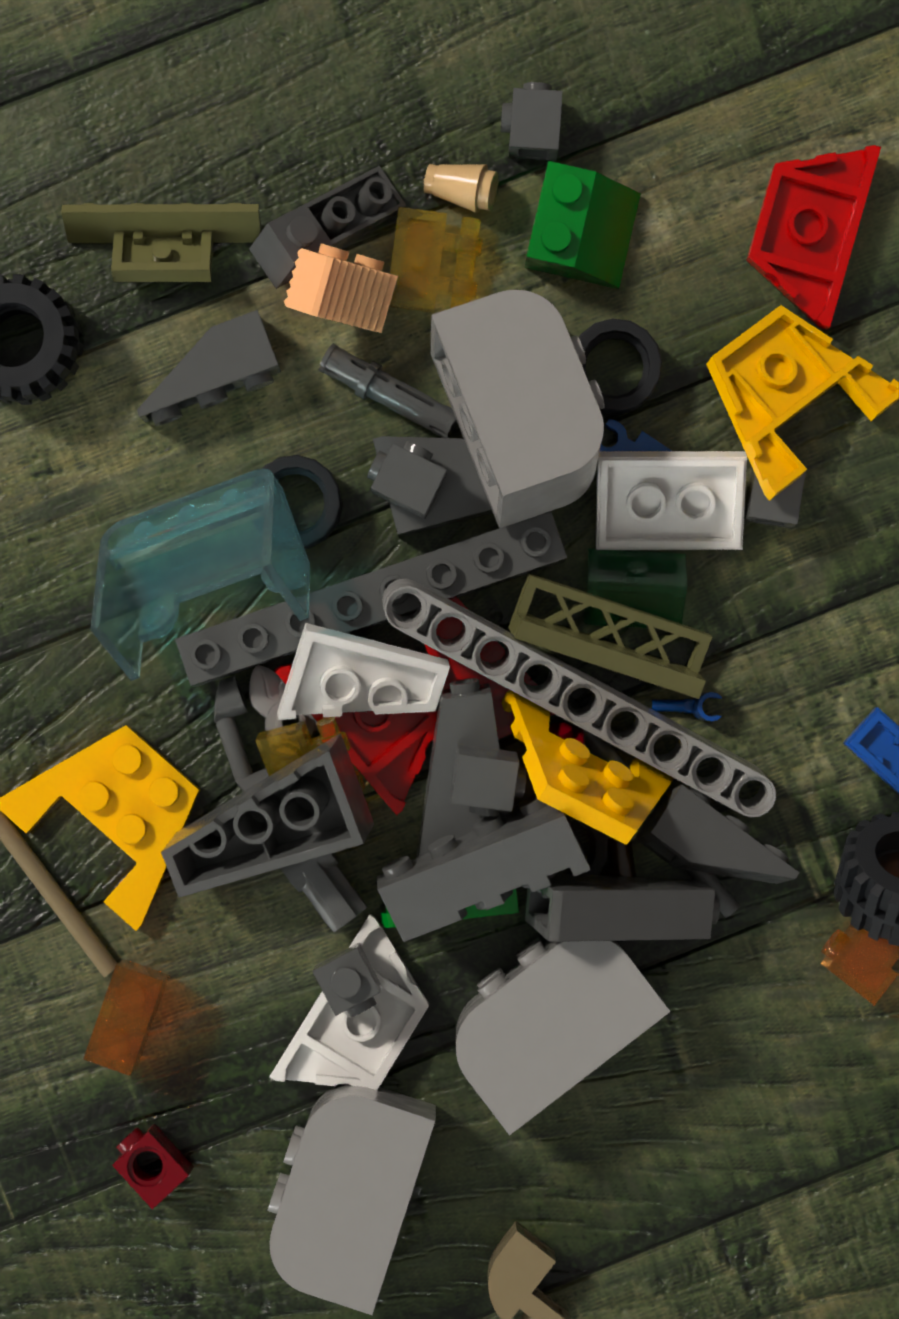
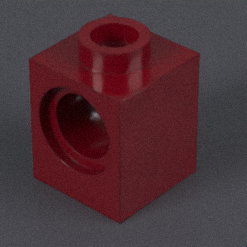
[112,1123,194,1209]

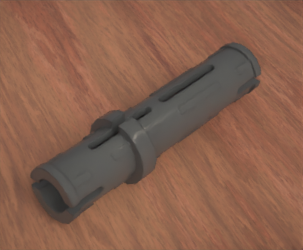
[319,343,458,438]

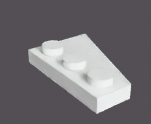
[277,623,450,720]

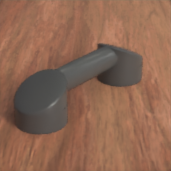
[214,676,271,792]

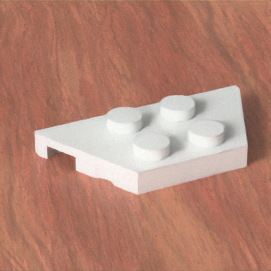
[270,914,429,1090]

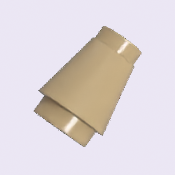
[424,164,498,213]

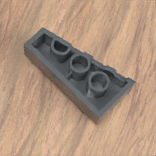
[161,733,374,898]
[377,794,591,942]

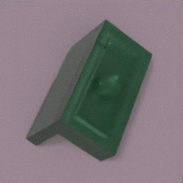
[584,548,687,628]

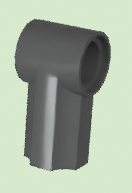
[280,853,368,933]

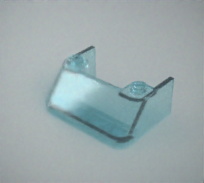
[90,469,310,681]

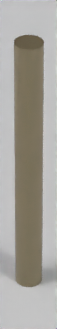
[0,811,120,978]

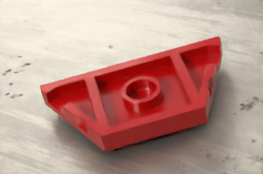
[746,145,881,330]
[274,663,437,816]

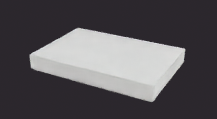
[595,451,747,550]

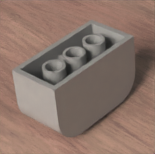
[431,290,604,529]
[456,937,671,1136]
[267,1085,436,1315]

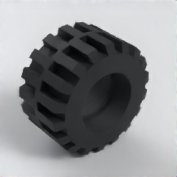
[0,274,83,405]
[834,812,899,946]

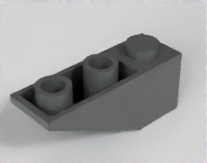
[249,166,406,289]
[137,310,281,426]
[635,785,799,884]

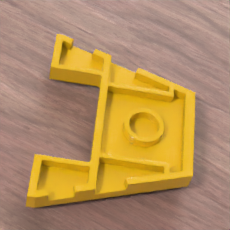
[706,305,899,501]
[502,690,674,845]
[0,725,201,931]

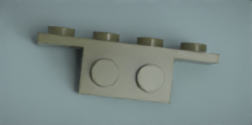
[61,203,262,282]

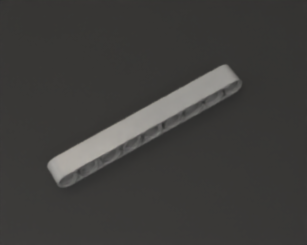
[382,579,776,817]

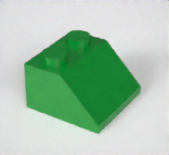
[524,161,641,289]

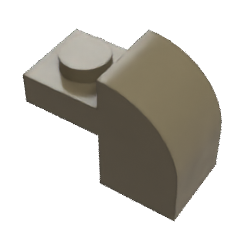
[487,1221,570,1319]

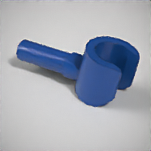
[652,692,722,721]

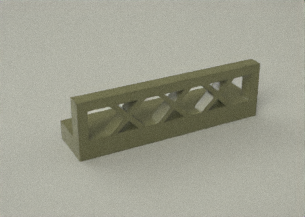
[508,573,712,699]

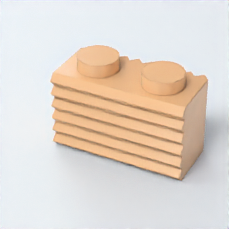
[284,243,398,333]

